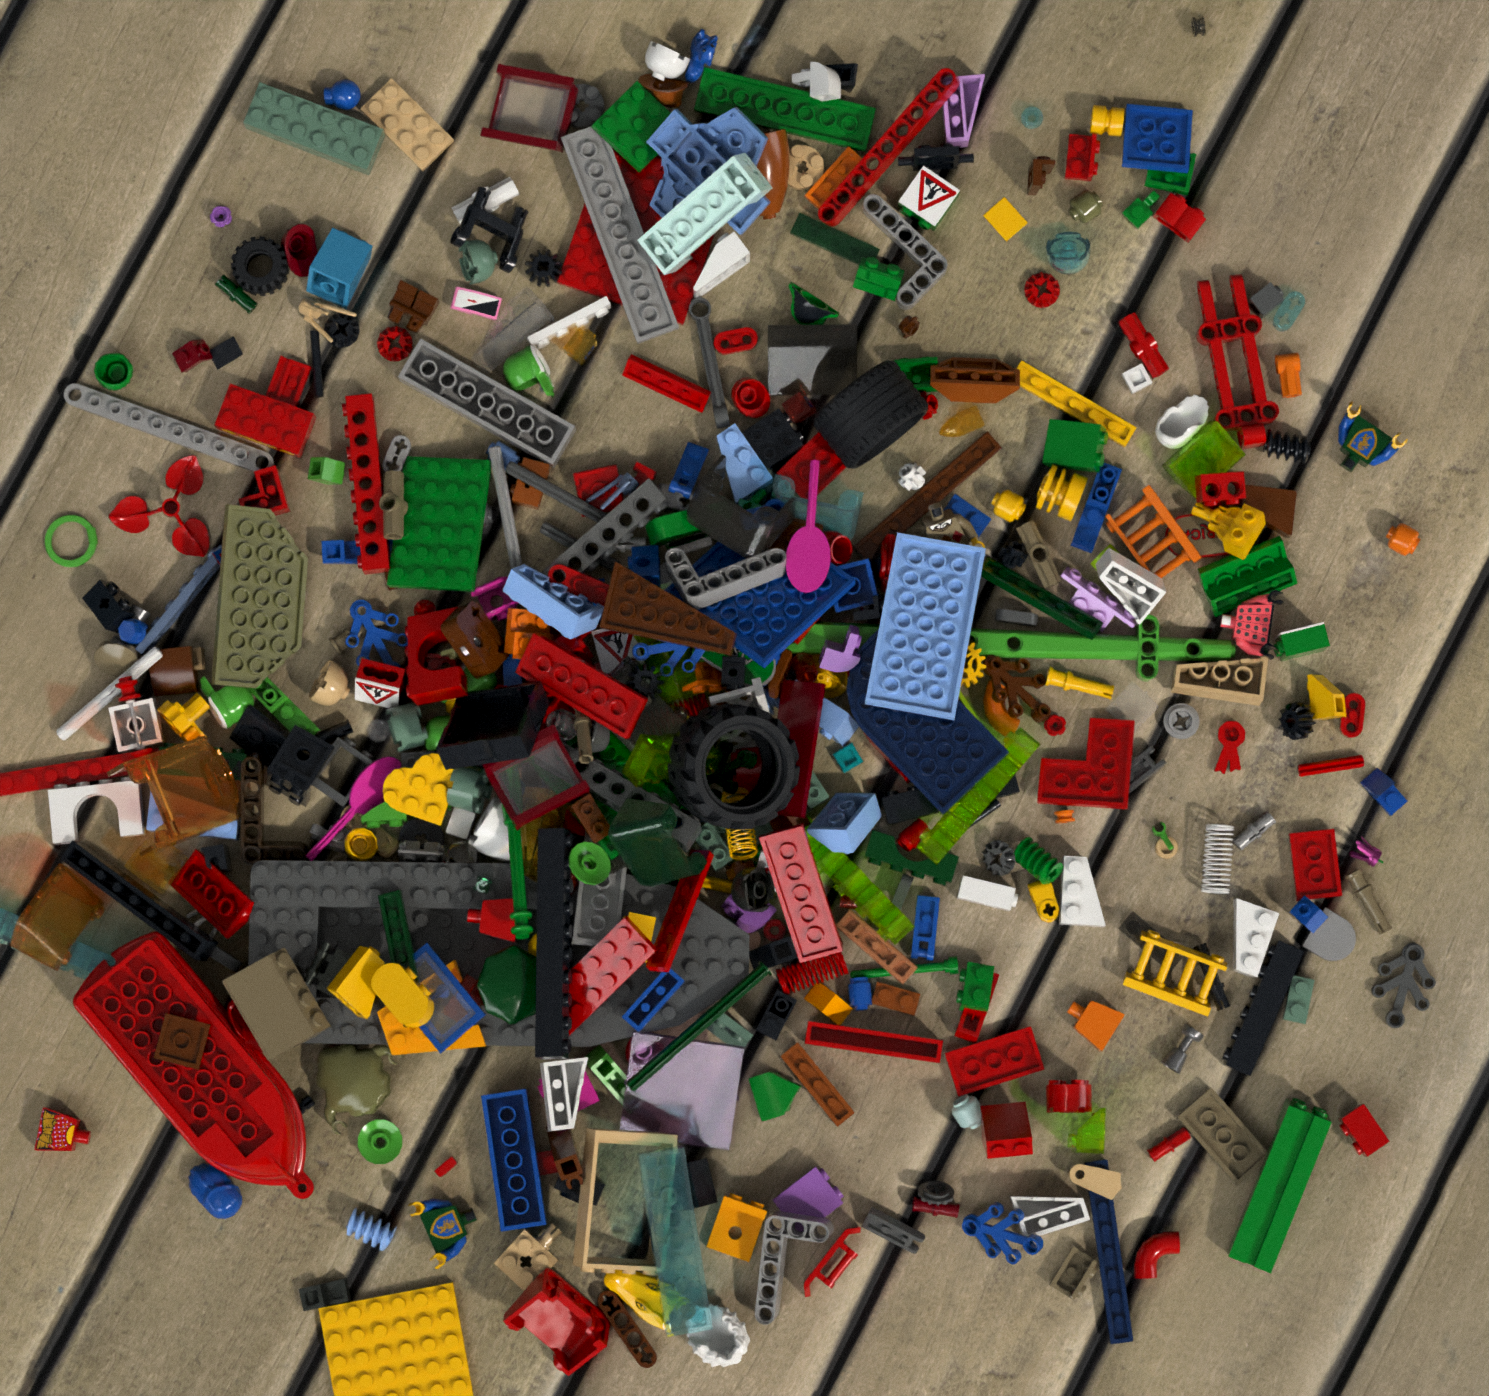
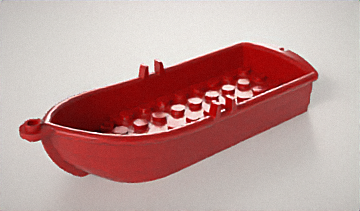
[73,931,314,1199]

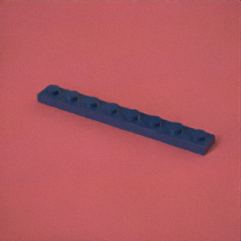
[1084,1159,1133,1344]

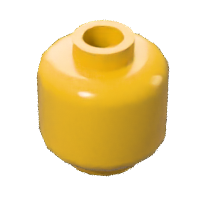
[991,489,1026,522]

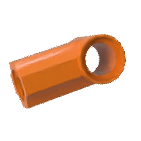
[1275,352,1302,398]

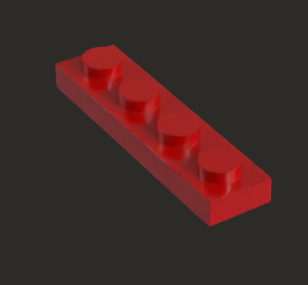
[622,354,711,413]

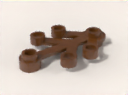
[983,655,1051,723]

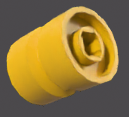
[1090,105,1124,137]

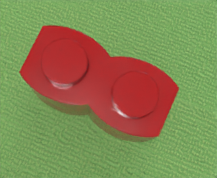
[1153,193,1206,243]

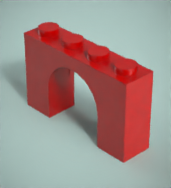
[405,607,468,706]

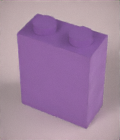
[773,1167,844,1232]

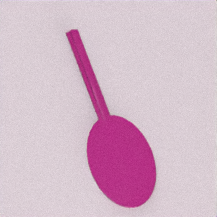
[786,460,831,593]
[305,757,402,861]

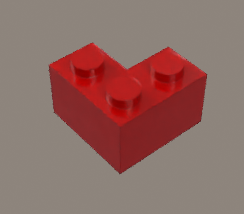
[239,465,291,516]

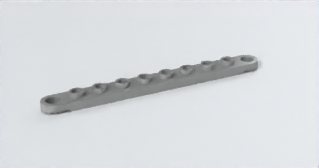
[64,383,274,472]

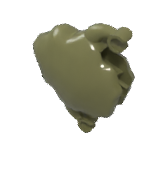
[316,1044,404,1134]

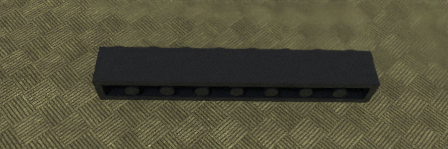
[61,840,219,961]

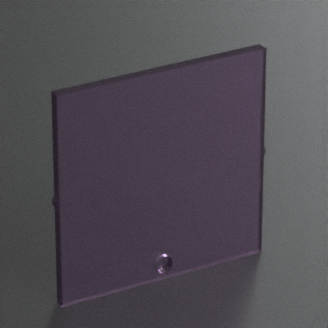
[620,1030,744,1150]

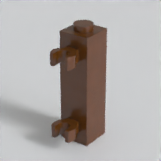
[546,1126,583,1189]

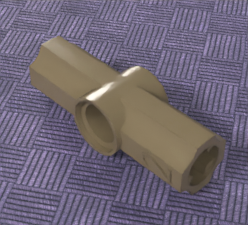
[379,470,408,540]
[1016,521,1062,589]

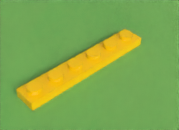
[1017,360,1137,448]

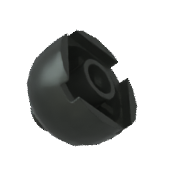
[731,867,775,912]

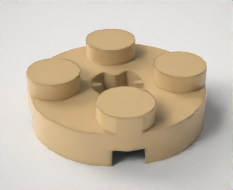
[788,145,824,190]

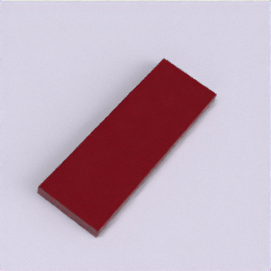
[777,680,826,818]

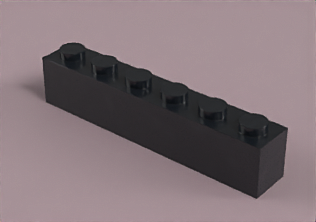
[881,763,1020,826]
[1222,940,1304,1076]

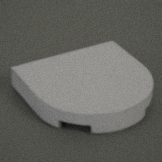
[1302,907,1356,961]

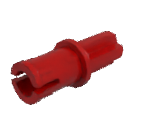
[1147,1127,1191,1162]

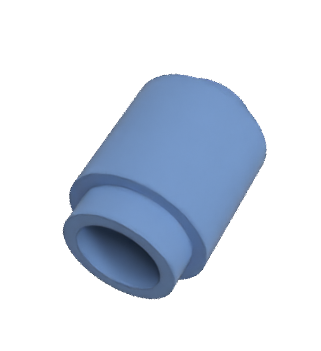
[486,441,520,469]

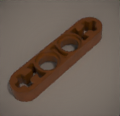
[598,1290,657,1368]

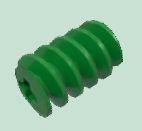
[1014,837,1063,885]

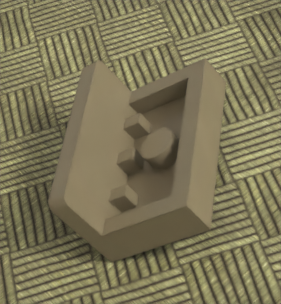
[1049,1246,1099,1300]

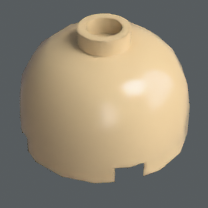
[309,660,350,706]

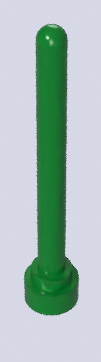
[850,956,959,978]

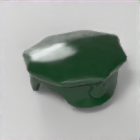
[477,945,536,1025]

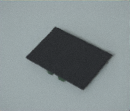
[210,336,243,370]

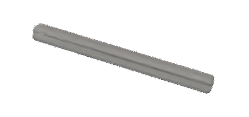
[489,446,522,569]

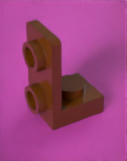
[565,793,612,843]

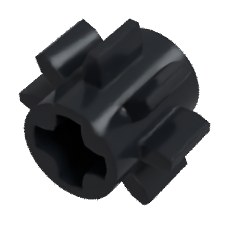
[998,541,1028,569]

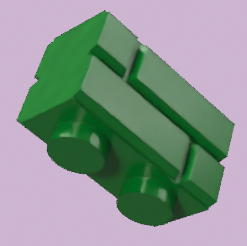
[853,257,905,301]

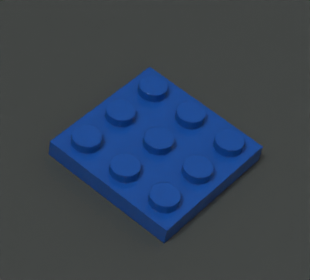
[1122,104,1193,173]

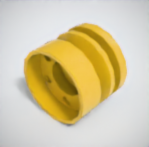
[1035,464,1088,522]

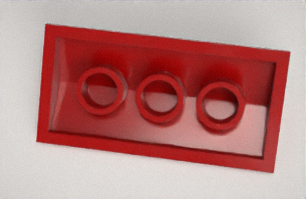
[170,849,254,939]

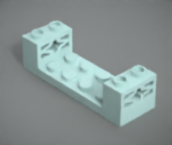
[637,153,773,275]

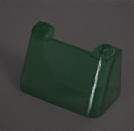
[608,798,707,887]

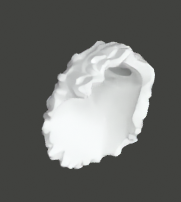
[685,1303,750,1367]

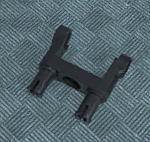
[450,187,529,273]

